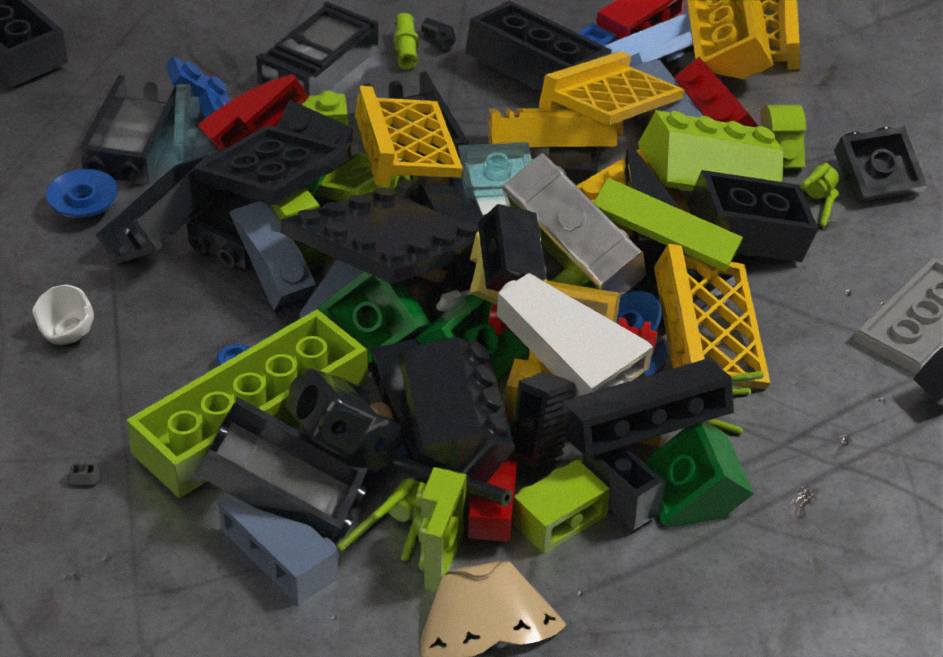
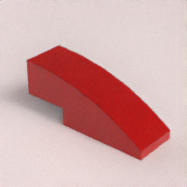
[197,74,309,152]
[468,457,518,542]

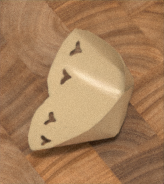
[419,560,566,657]

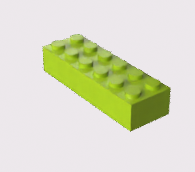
[126,309,368,498]

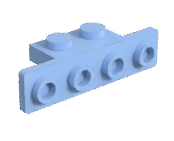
[605,12,693,66]

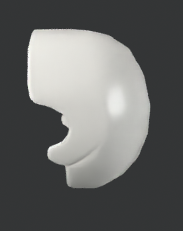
[32,284,94,345]

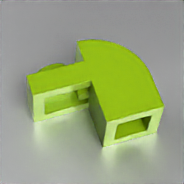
[760,104,807,170]

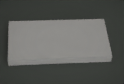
[854,257,943,374]

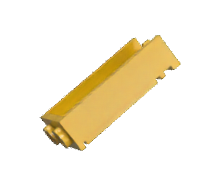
[488,108,623,148]

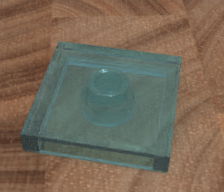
[459,142,532,198]

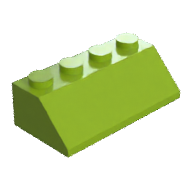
[638,110,783,191]

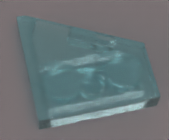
[174,84,199,161]

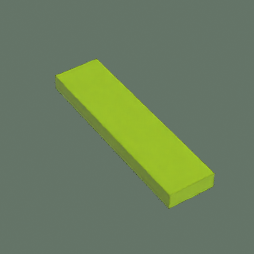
[594,178,743,272]

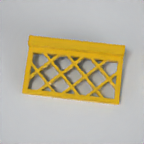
[761,0,801,70]
[539,51,685,125]
[355,86,463,185]
[654,244,771,390]

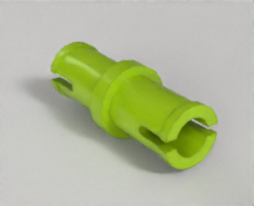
[393,13,419,70]

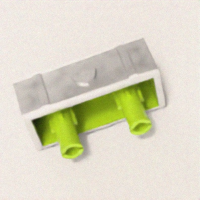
[502,153,646,297]

